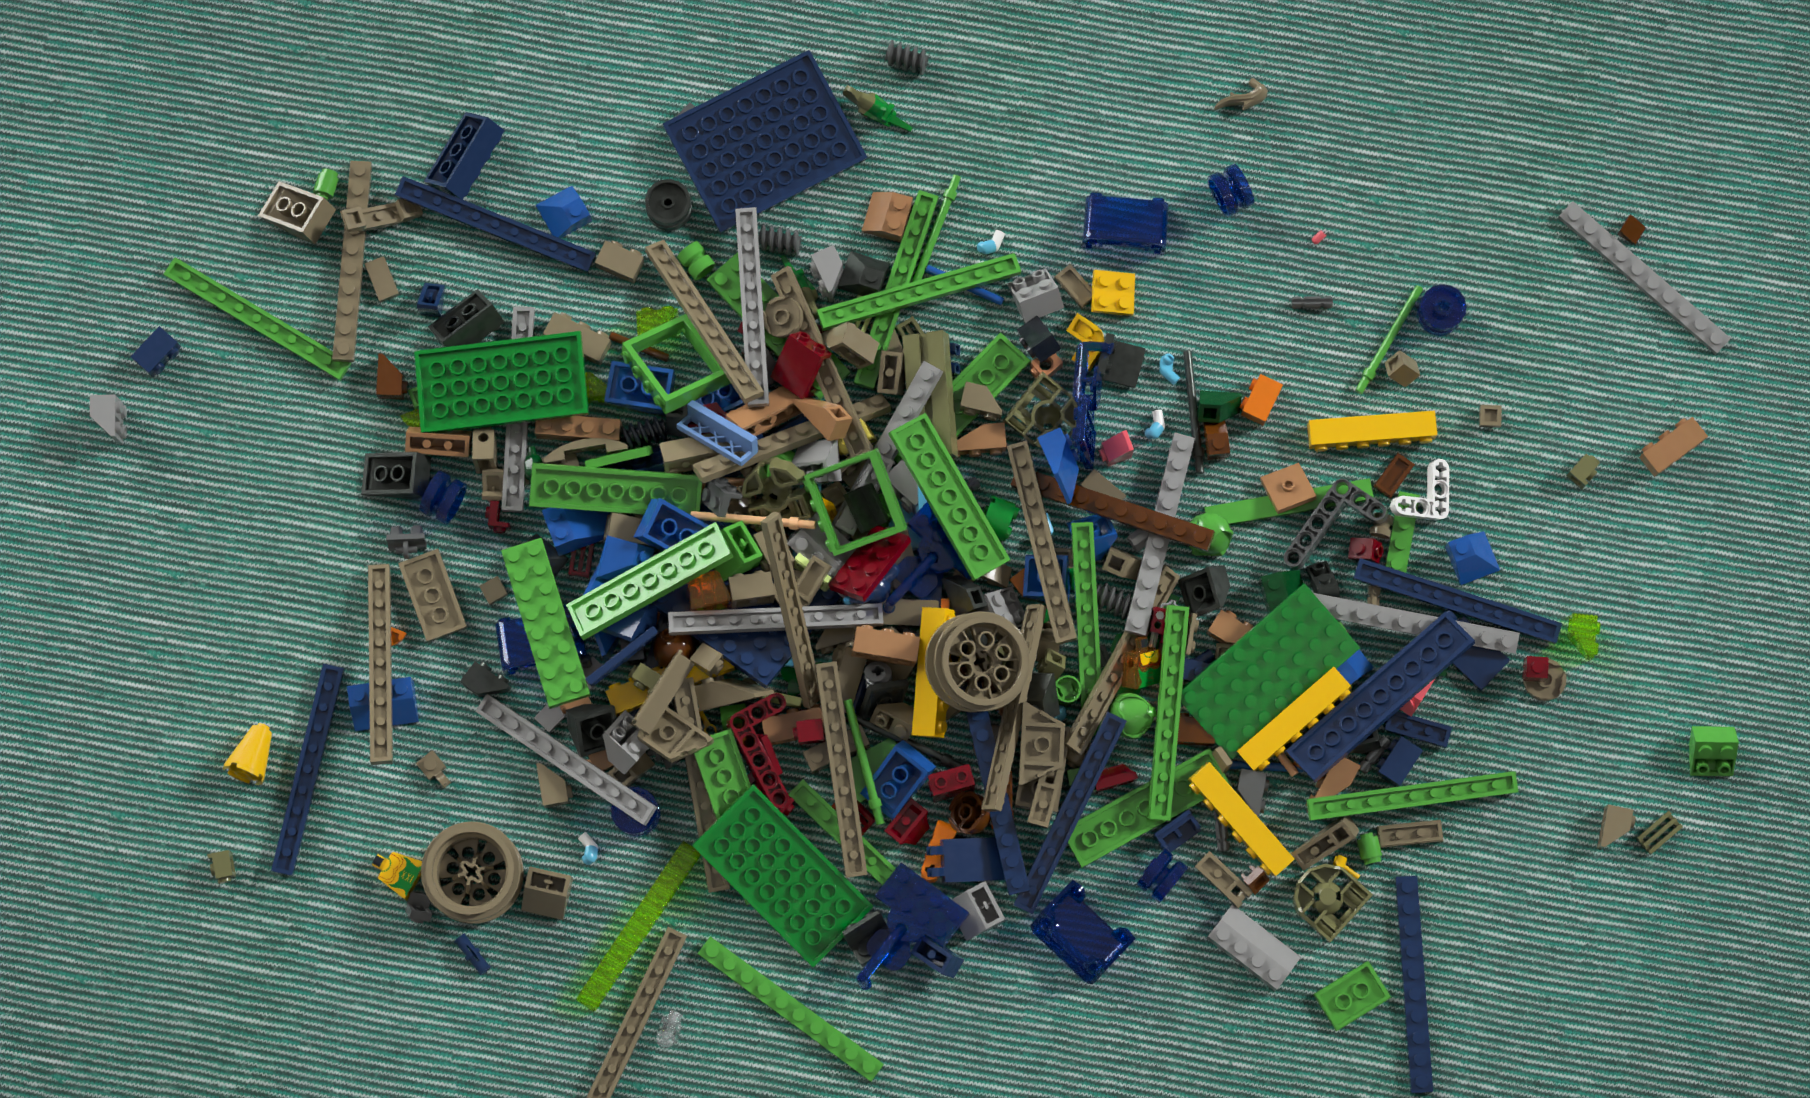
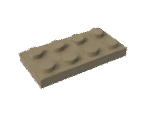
[398,549,468,642]

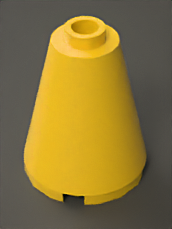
[223,723,272,785]

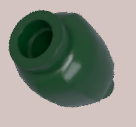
[524,446,543,484]

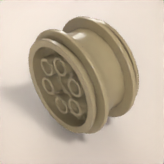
[925,612,1030,712]
[421,821,524,924]

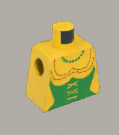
[372,852,422,901]

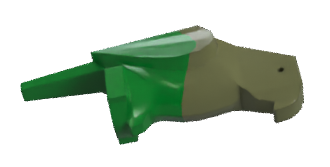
[843,85,913,132]
[781,254,818,320]

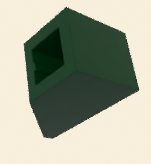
[1198,390,1242,423]

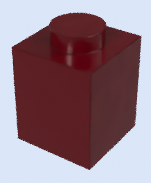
[1523,656,1549,682]
[793,718,825,745]

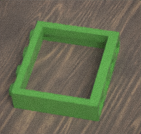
[621,314,731,414]
[803,448,908,556]

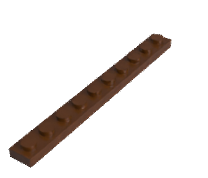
[1010,472,1215,552]

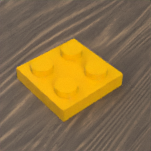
[1091,270,1135,316]

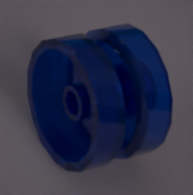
[1207,163,1255,217]
[1417,284,1467,336]
[419,471,468,525]
[611,787,661,837]
[1136,848,1189,904]

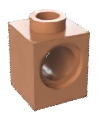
[1030,353,1063,379]

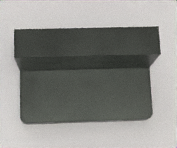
[843,482,889,533]

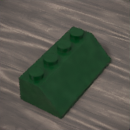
[1259,570,1303,614]

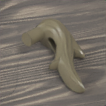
[1214,78,1268,110]

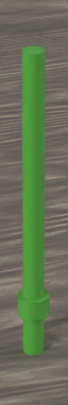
[912,174,961,282]
[1355,285,1423,394]
[843,699,885,825]

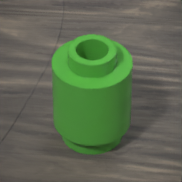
[313,168,339,201]
[1357,832,1382,865]

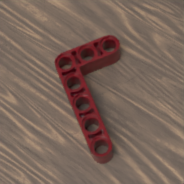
[726,693,789,809]

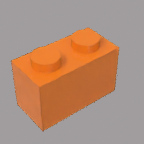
[1240,374,1283,426]

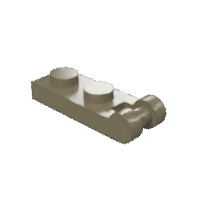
[1027,769,1064,829]
[1195,851,1253,908]

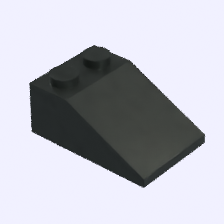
[361,452,431,499]

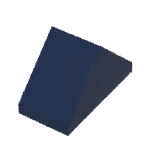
[417,283,445,317]

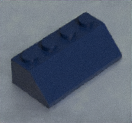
[424,112,505,200]

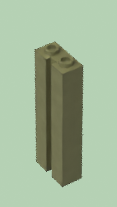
[902,330,958,458]

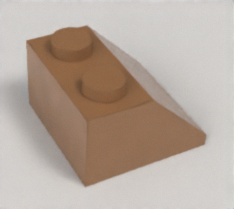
[862,192,913,243]

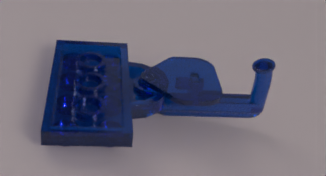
[1072,342,1114,469]
[883,502,972,614]
[856,862,969,990]

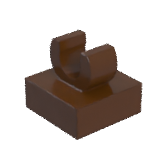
[1241,865,1270,895]

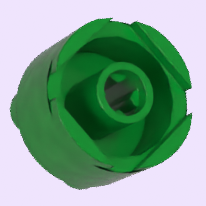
[983,495,1019,542]

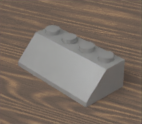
[787,512,856,599]
[1206,904,1301,991]

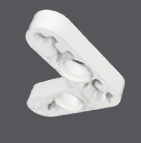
[1390,459,1449,521]

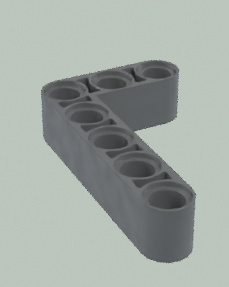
[1284,479,1388,570]

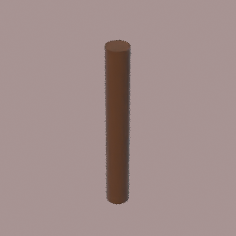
[609,332,670,362]

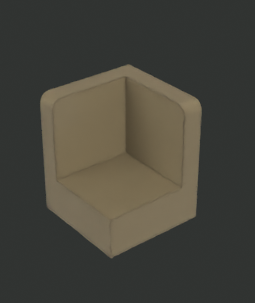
[1384,350,1420,387]

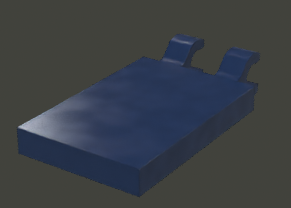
[1447,610,1510,691]
[926,837,1005,883]

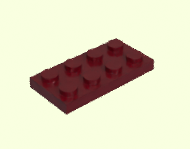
[828,525,911,602]

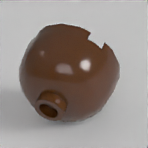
[653,628,697,668]
[948,791,991,835]

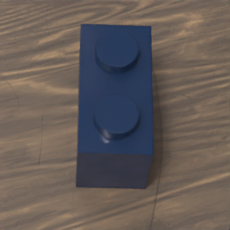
[130,326,181,377]
[1376,736,1423,787]
[910,934,964,978]

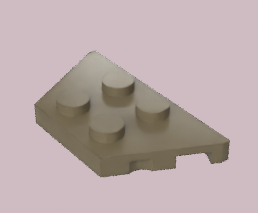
[637,696,714,763]
[1019,702,1065,785]

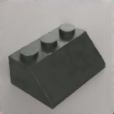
[428,289,505,347]

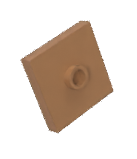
[1260,463,1316,514]

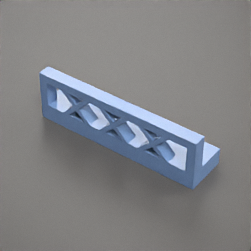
[677,400,758,467]

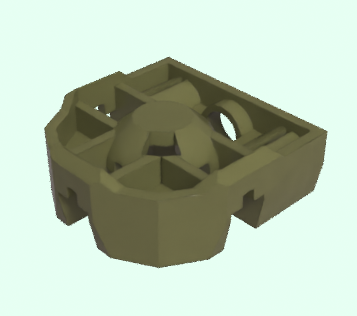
[1003,371,1080,448]
[742,457,816,531]
[1292,864,1373,943]

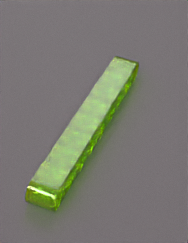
[576,841,701,1012]

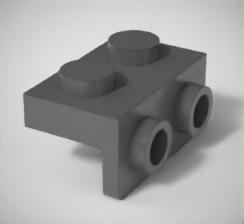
[701,477,743,517]

